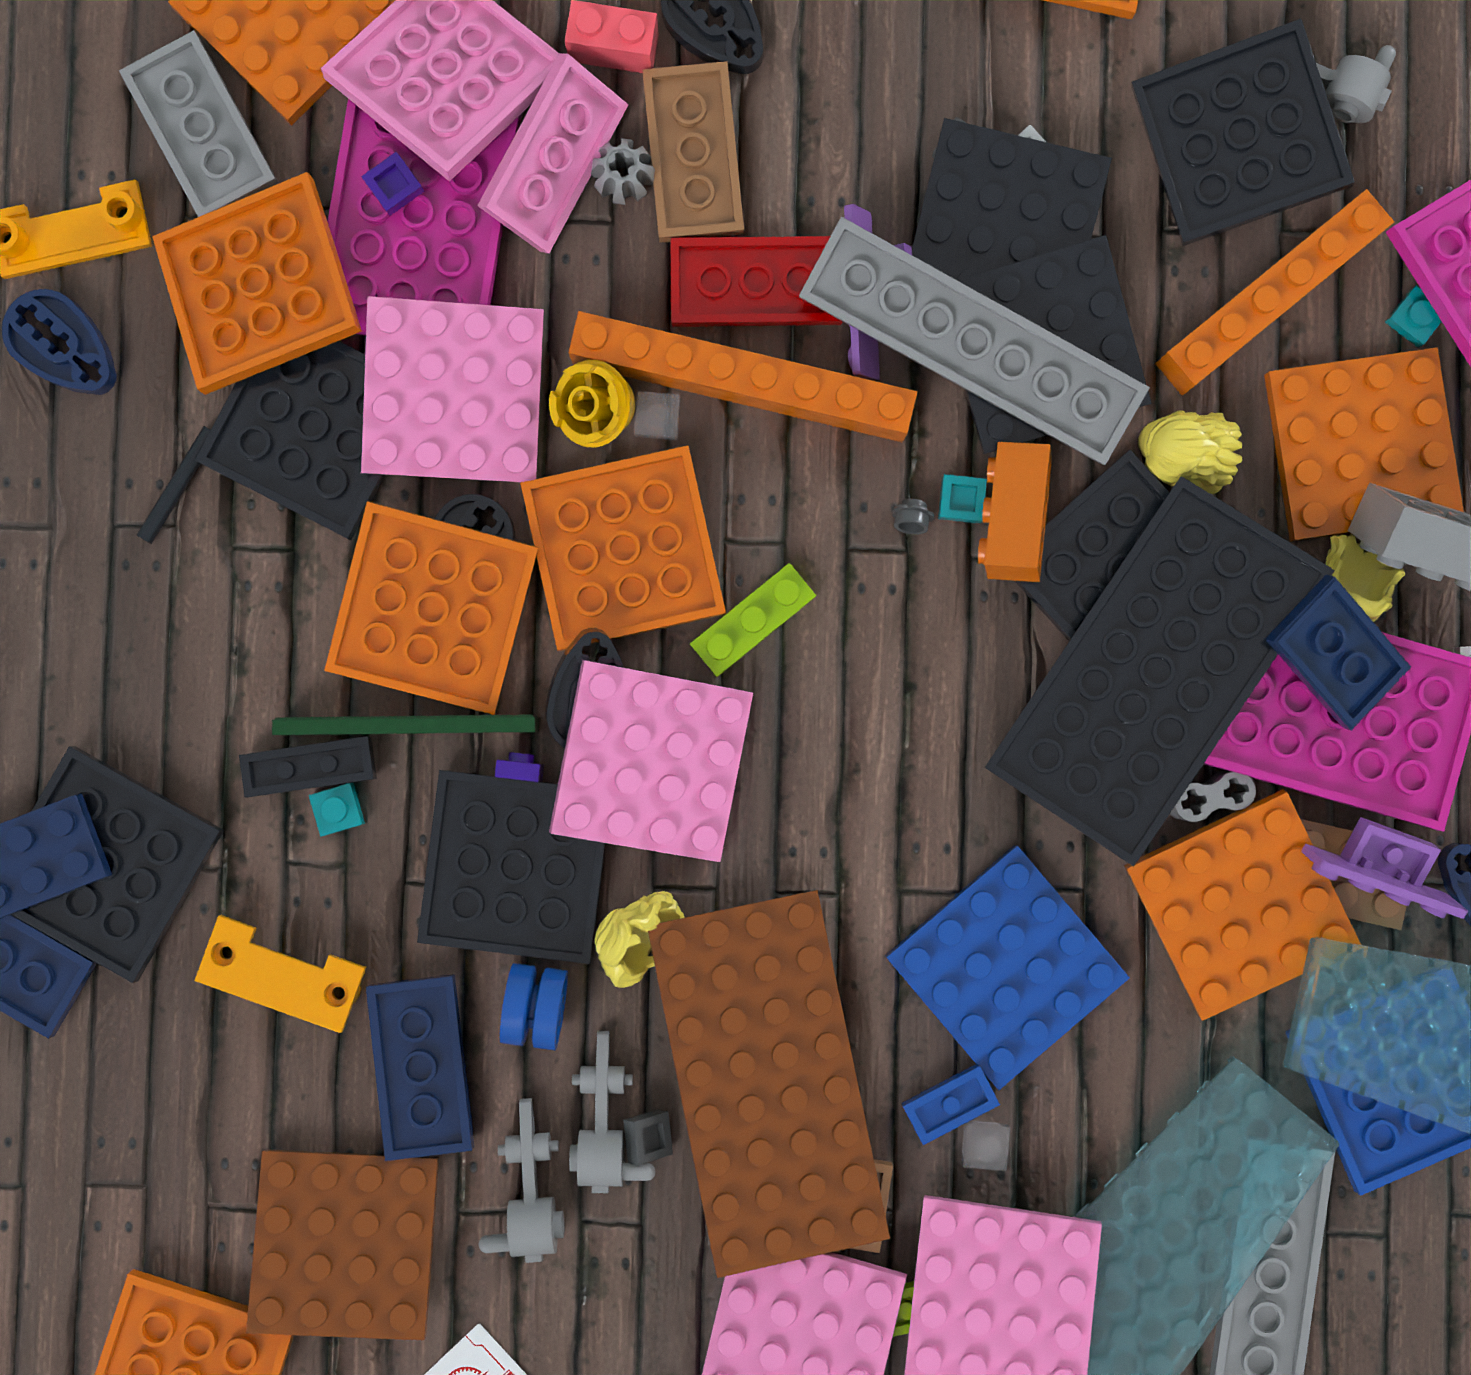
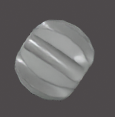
[591,138,655,205]

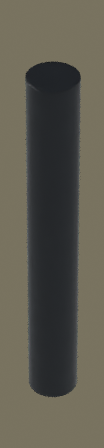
[137,426,211,544]

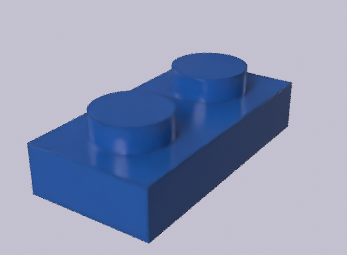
[901,1064,1000,1145]

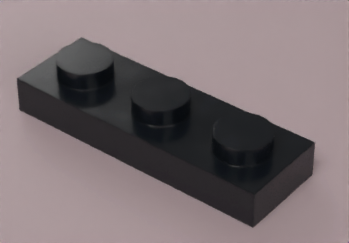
[239,736,377,798]

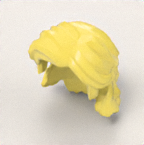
[1138,410,1242,494]
[1326,535,1405,622]
[595,891,684,988]

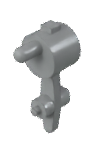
[1316,45,1396,123]
[569,1031,655,1193]
[479,1098,565,1263]

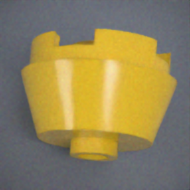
[549,360,635,448]

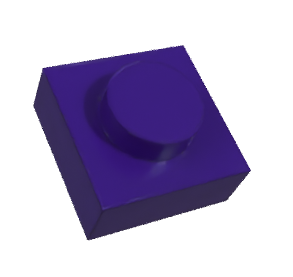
[361,151,425,216]
[495,752,545,782]

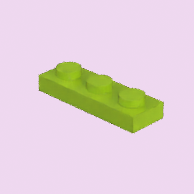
[690,563,816,677]

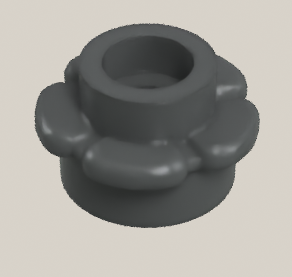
[892,499,934,534]

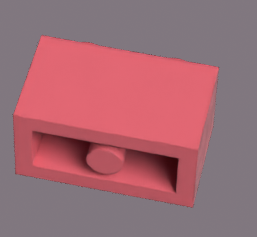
[564,0,659,73]

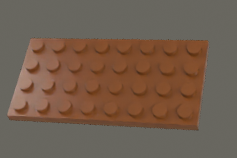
[648,890,890,1278]

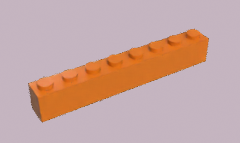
[568,311,917,443]

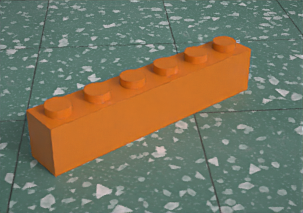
[1155,189,1394,396]

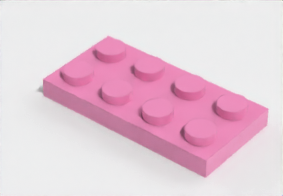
[477,53,628,253]

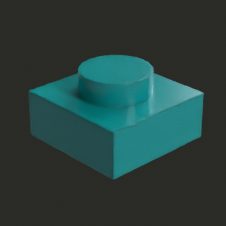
[1385,285,1442,348]
[938,474,987,524]
[308,783,365,837]

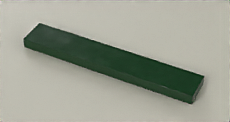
[272,715,539,735]

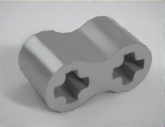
[1170,771,1256,822]

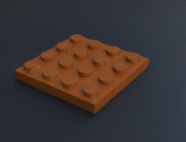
[246,1149,439,1340]

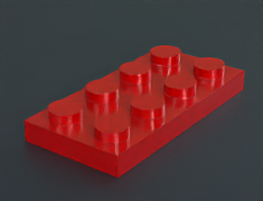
[670,236,843,327]

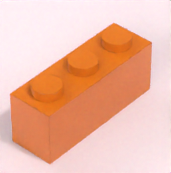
[978,442,1052,582]

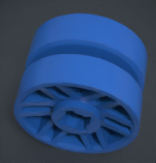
[500,963,568,1051]

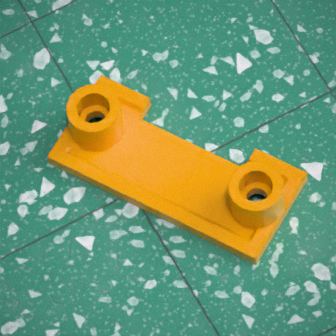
[0,179,152,279]
[194,915,366,1033]

